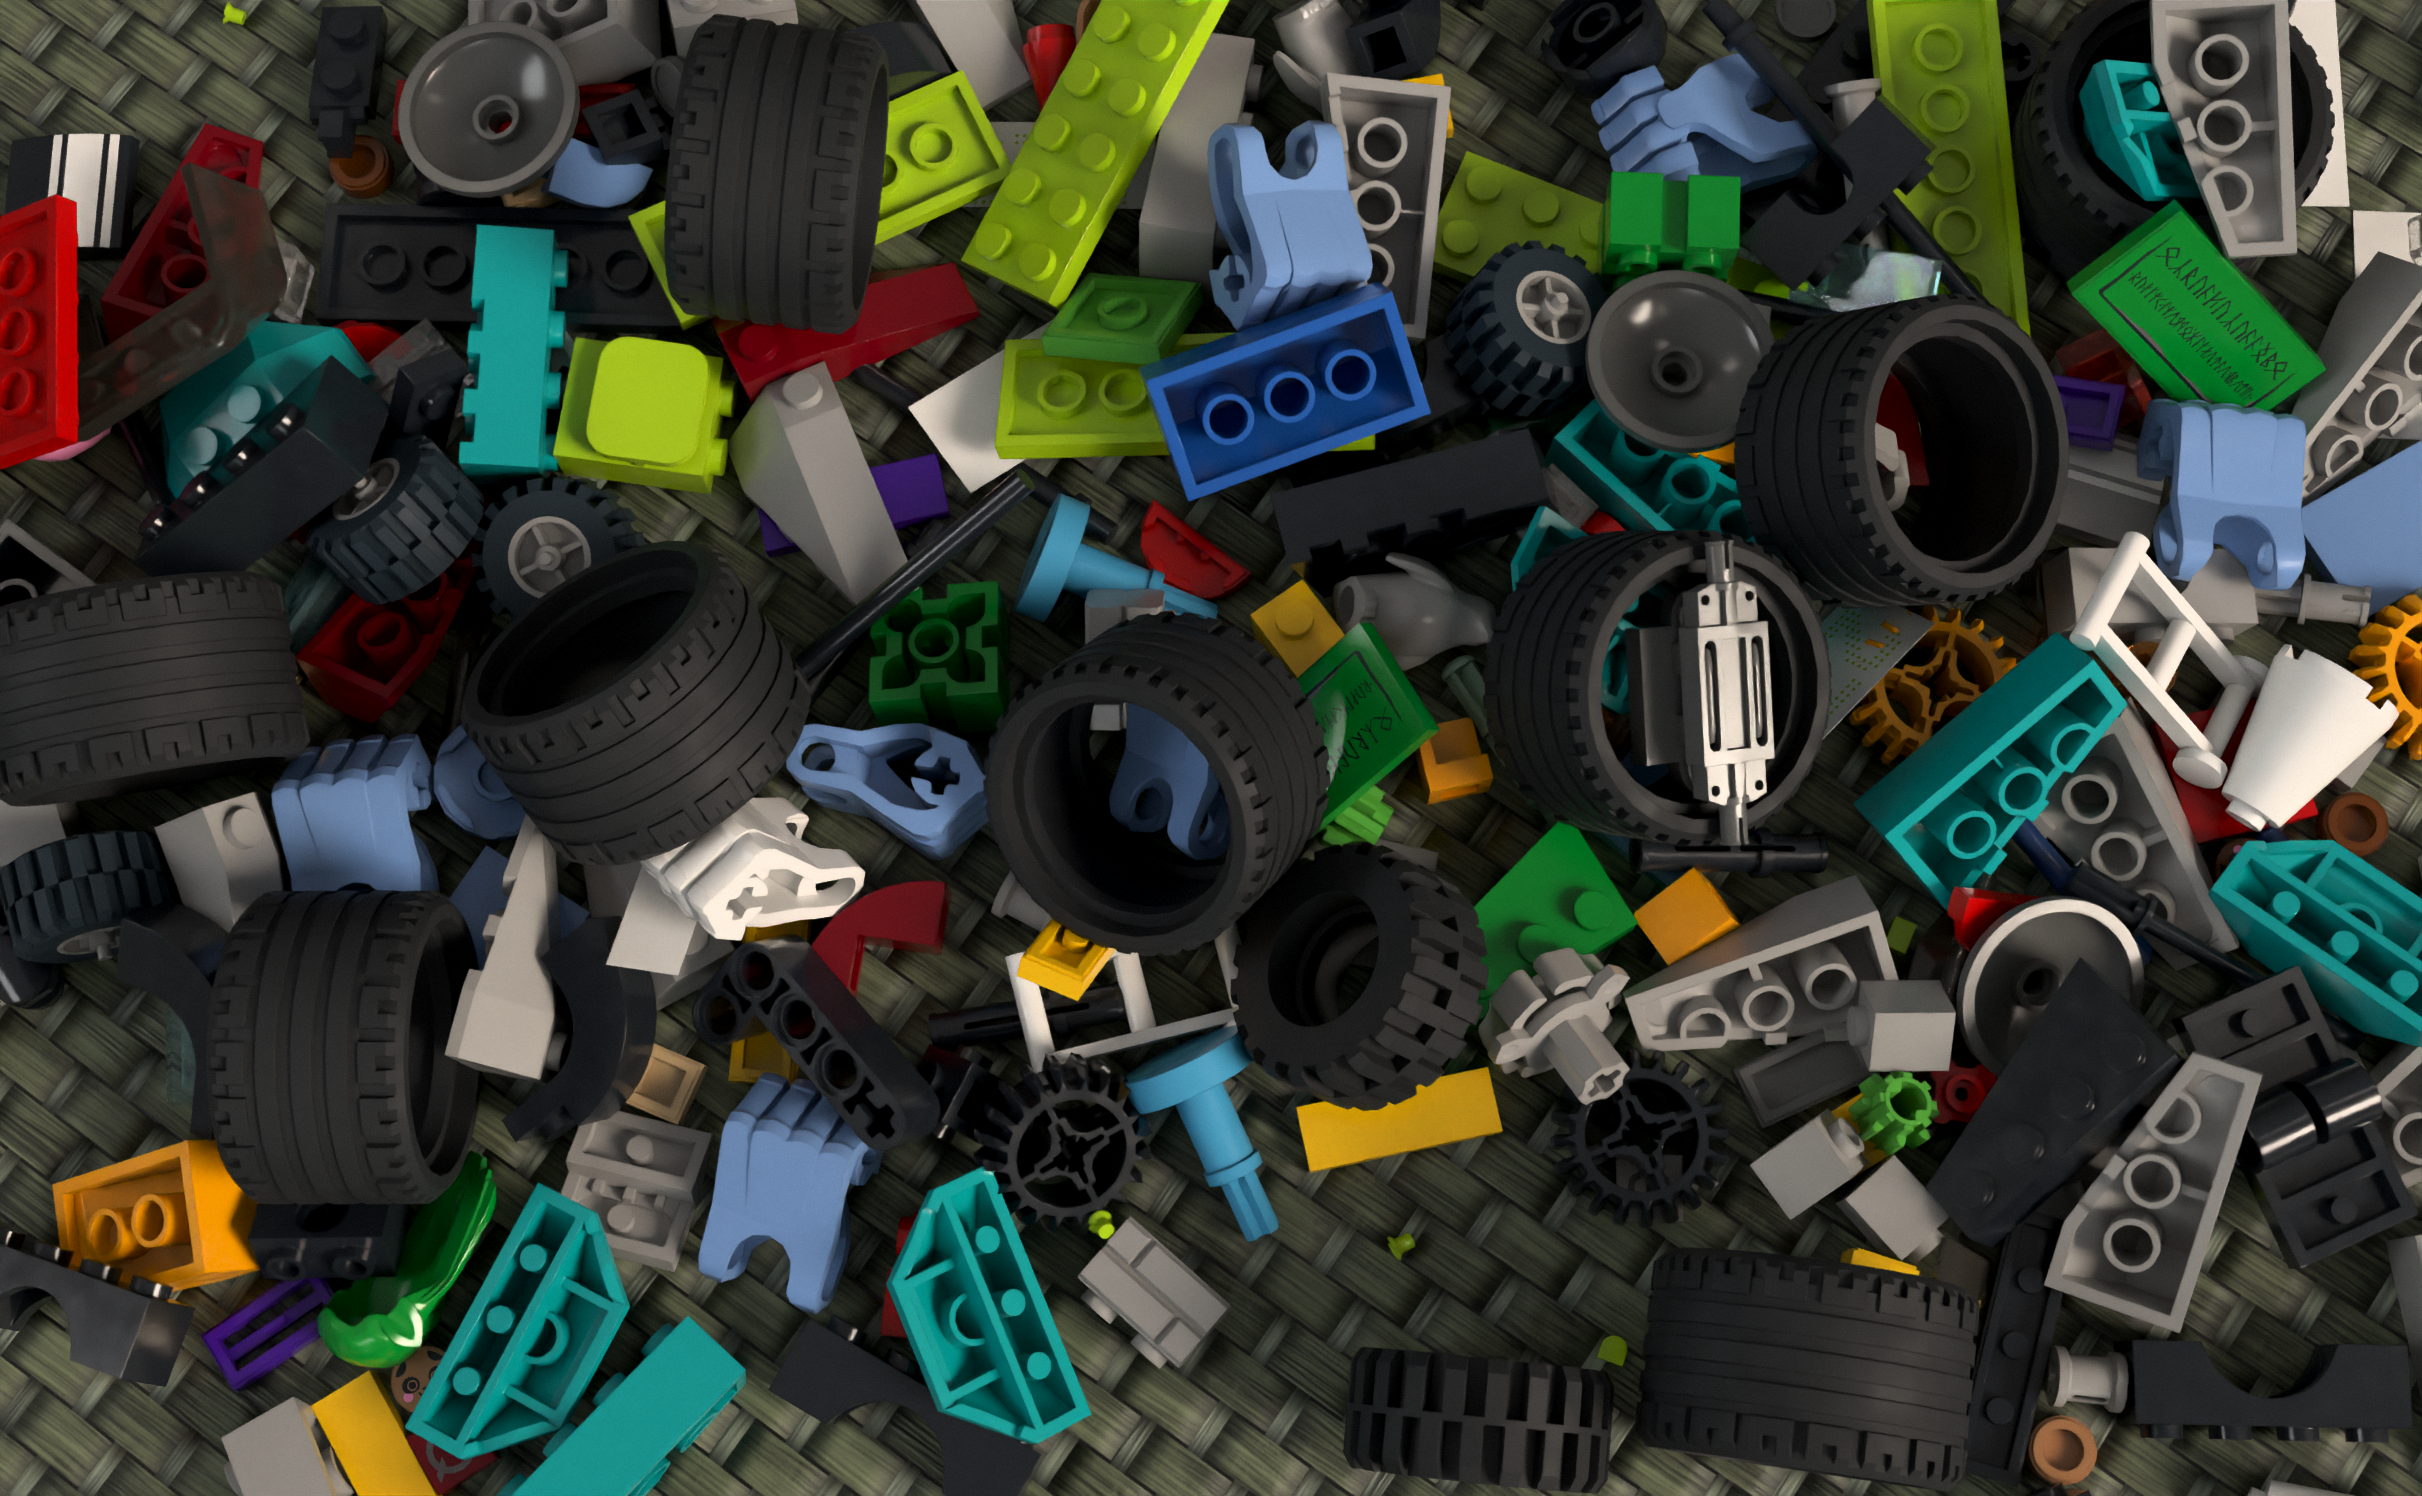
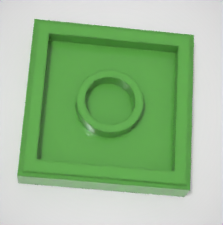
[1041,273,1204,365]

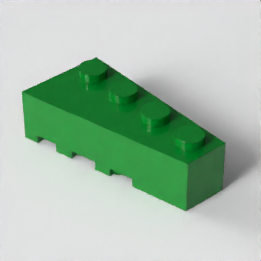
[1464,821,1638,1035]

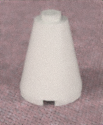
[2221,644,2400,832]

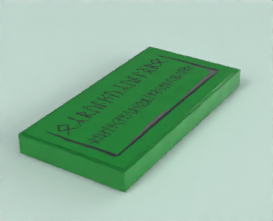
[2066,199,2327,411]
[1296,623,1440,837]

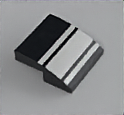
[4,134,140,262]

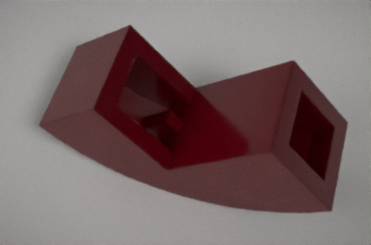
[811,881,952,998]

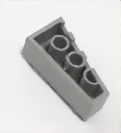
[1139,33,1264,308]

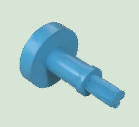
[1013,493,1218,623]
[1125,1025,1279,1242]

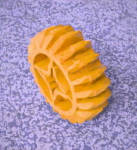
[2347,594,2422,760]
[1849,604,2017,764]

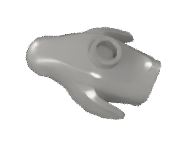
[1272,0,1362,115]
[1333,552,1497,671]

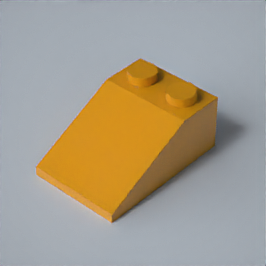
[52,1139,260,1292]

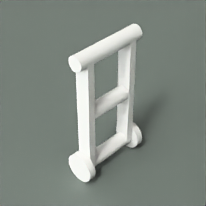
[2069,531,2269,789]
[1005,911,1247,1073]

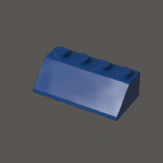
[1138,281,1431,502]

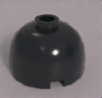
[1541,0,1668,99]

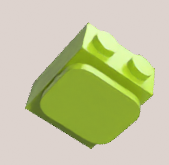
[553,336,739,495]

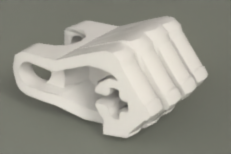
[640,797,865,941]

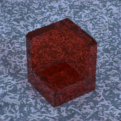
[2055,328,2152,429]

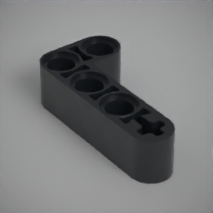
[692,933,941,1151]

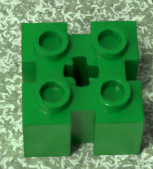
[1597,171,1740,294]
[869,580,1010,733]

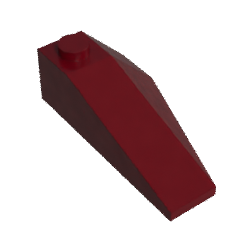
[100,123,264,364]
[710,262,980,406]
[295,489,502,725]

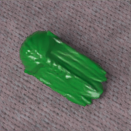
[317,1151,497,1368]

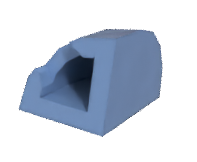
[541,138,653,209]

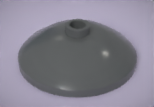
[398,21,580,198]
[1585,270,1775,453]
[1956,896,2144,1077]

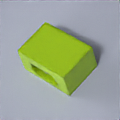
[1886,916,1917,956]

